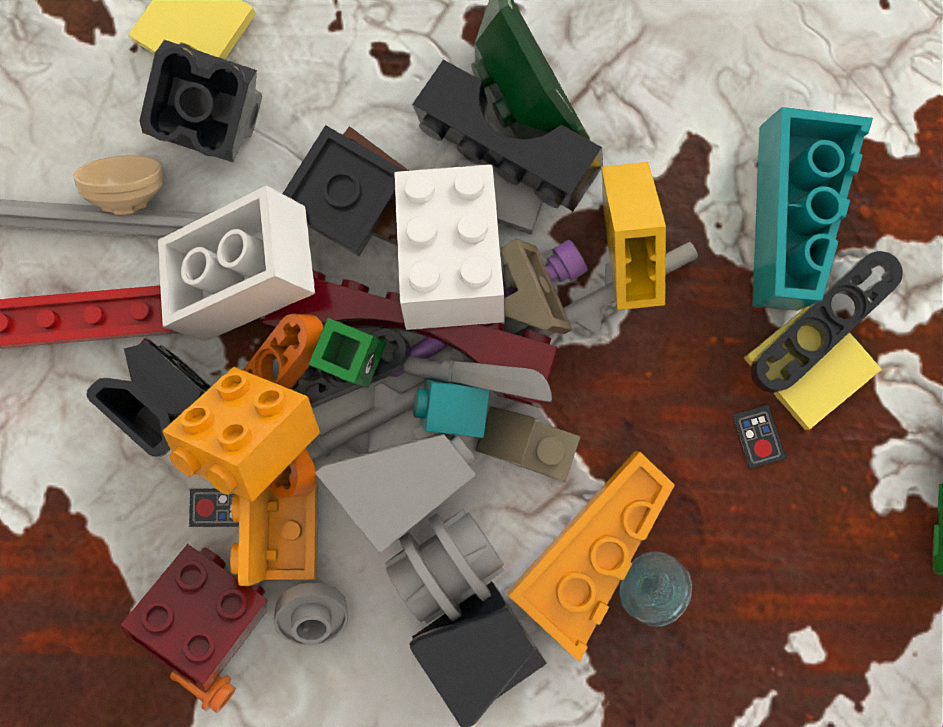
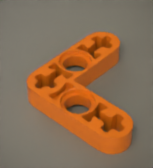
[243,314,324,498]

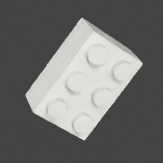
[394,165,504,330]
[158,185,315,341]

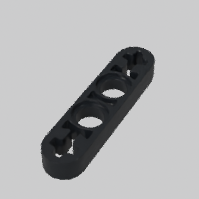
[750,251,903,393]

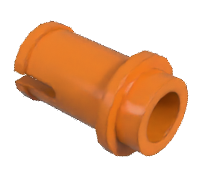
[170,671,236,713]

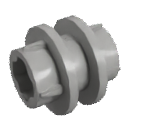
[385,509,504,623]

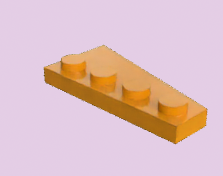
[506,451,675,662]

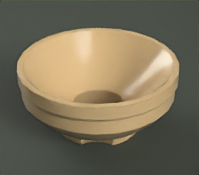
[73,155,163,215]

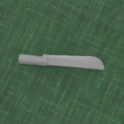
[404,356,552,402]

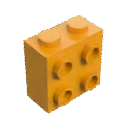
[162,367,320,502]

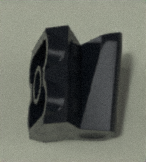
[139,40,262,162]
[86,338,212,457]
[409,581,547,727]

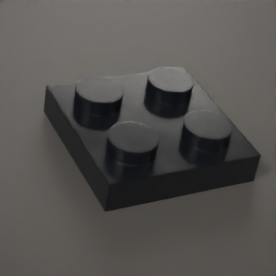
[282,125,405,256]

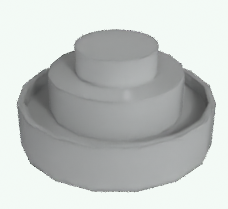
[274,582,348,646]

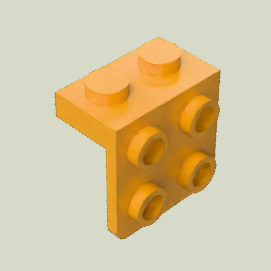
[230,482,319,586]

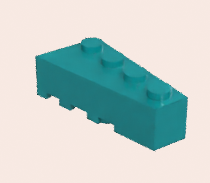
[752,107,873,311]

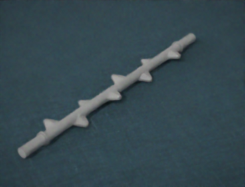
[306,242,698,460]

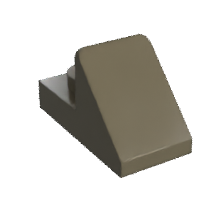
[500,239,572,334]
[475,406,581,482]

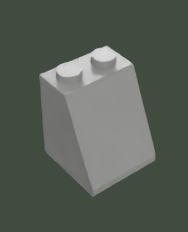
[315,433,476,553]

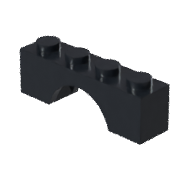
[412,59,603,212]

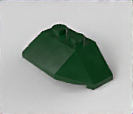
[471,0,590,140]

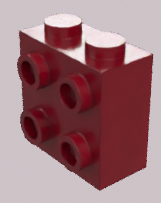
[121,544,268,694]

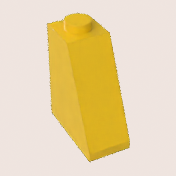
[601,162,666,310]

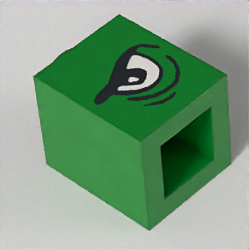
[308,318,387,387]

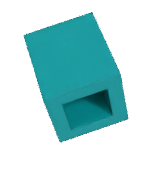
[413,378,490,438]

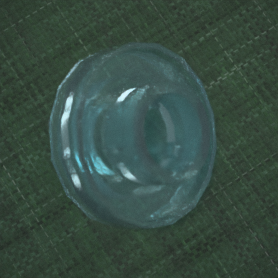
[619,552,692,627]

